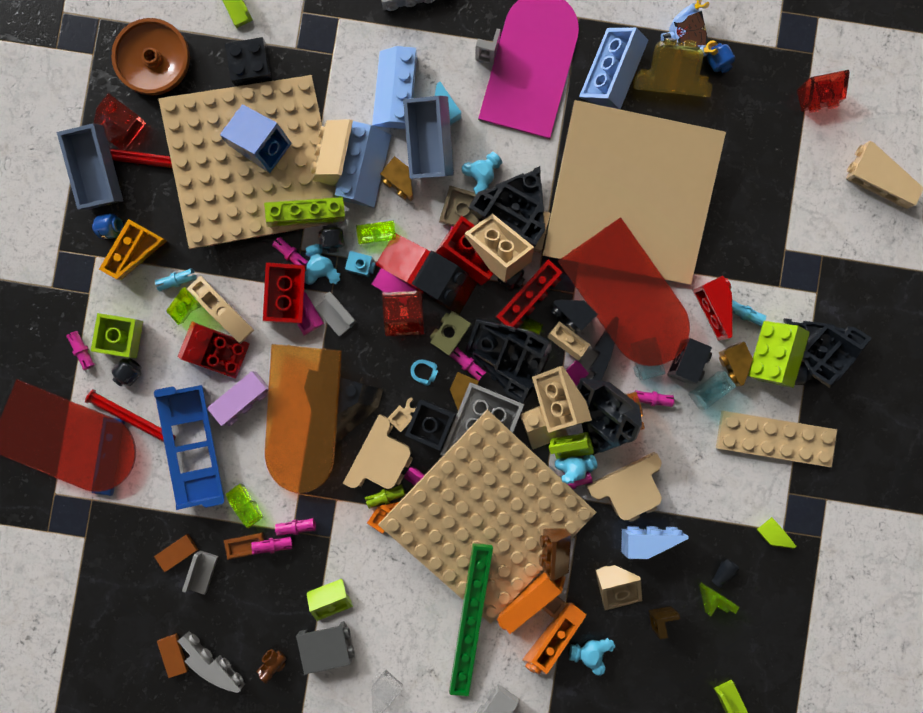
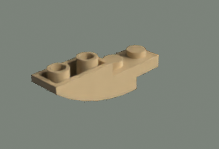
[187,275,254,344]

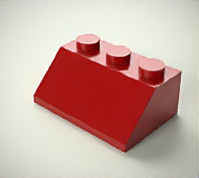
[436,216,493,285]
[263,263,305,323]

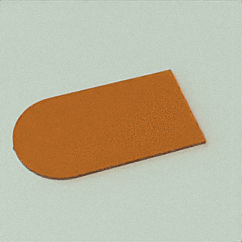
[265,344,342,493]

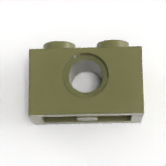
[430,311,471,356]

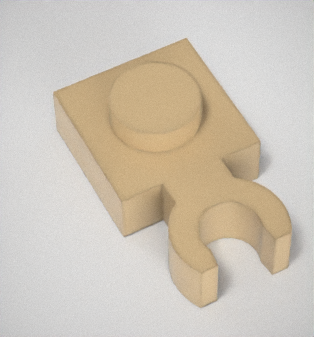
[387,398,416,432]

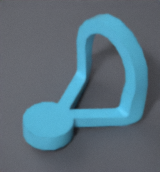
[410,359,438,386]

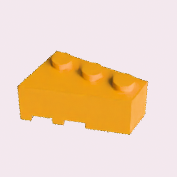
[99,219,167,280]

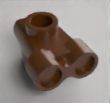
[256,649,286,684]

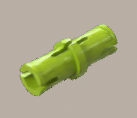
[365,484,405,509]

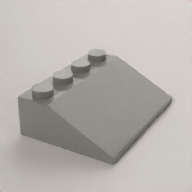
[440,382,524,456]

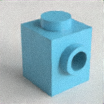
[345,251,376,277]

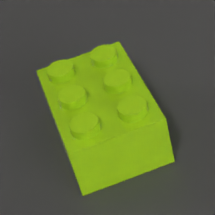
[748,321,810,388]

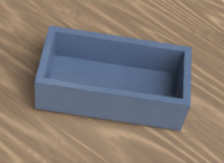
[403,96,454,179]
[56,123,123,210]

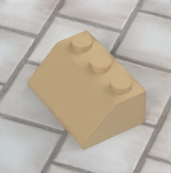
[310,119,353,186]

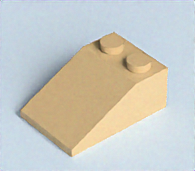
[465,214,534,282]
[532,366,592,433]

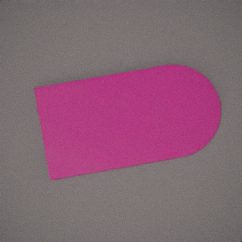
[478,0,579,139]

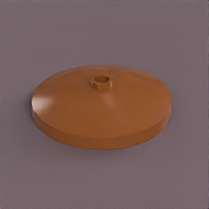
[111,18,190,95]

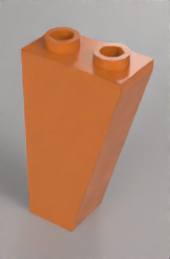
[522,603,586,675]

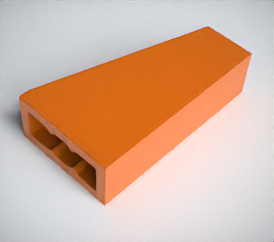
[497,571,566,634]

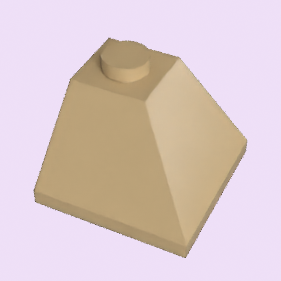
[520,406,568,449]
[596,565,642,610]

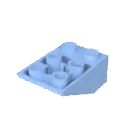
[621,526,688,559]

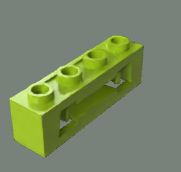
[264,197,345,227]

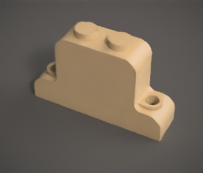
[343,414,413,489]
[585,452,662,522]

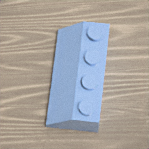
[579,28,648,109]
[372,46,417,129]
[335,121,391,208]

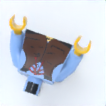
[661,0,718,60]

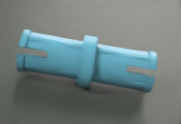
[155,268,196,291]
[732,300,767,327]

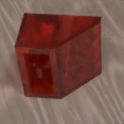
[382,291,424,336]

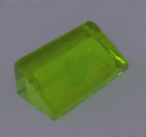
[356,220,396,245]

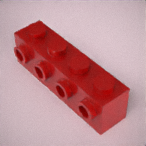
[495,259,562,328]

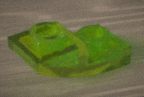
[225,484,263,528]

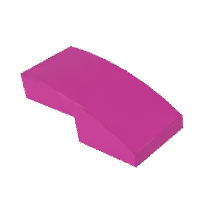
[371,268,416,305]

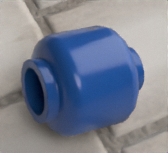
[706,43,736,73]
[92,214,123,239]

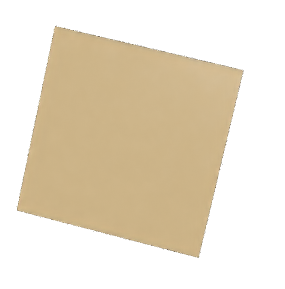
[158,75,338,249]
[543,100,726,285]
[378,409,597,624]

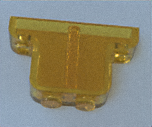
[633,38,712,97]

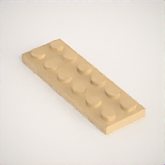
[716,411,837,467]

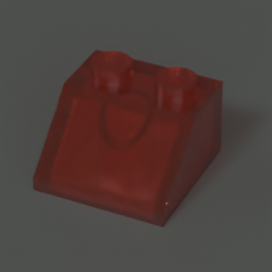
[797,70,850,113]
[94,93,146,151]

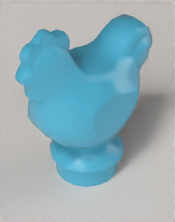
[462,152,503,195]
[304,244,340,285]
[555,454,598,484]
[569,638,615,676]

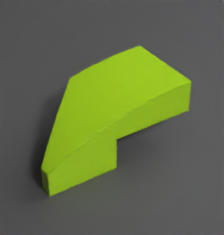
[757,517,797,549]

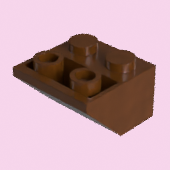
[539,528,571,580]

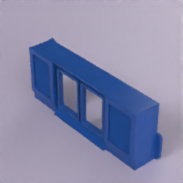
[154,385,224,510]

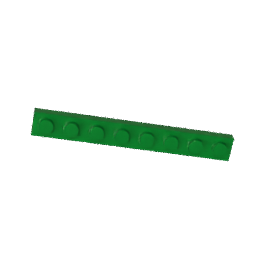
[449,543,493,696]

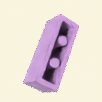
[207,371,270,426]

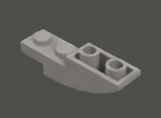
[178,631,245,693]

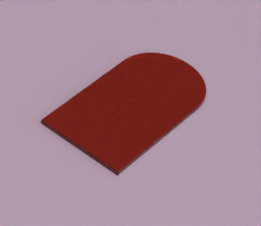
[558,217,690,366]
[0,379,136,492]

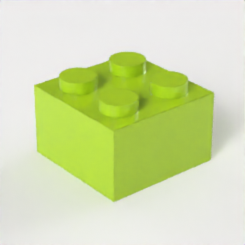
[91,313,143,358]

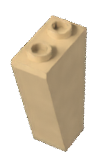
[846,141,923,209]

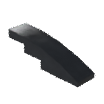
[588,316,619,381]

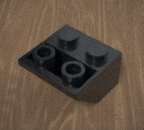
[550,300,598,333]

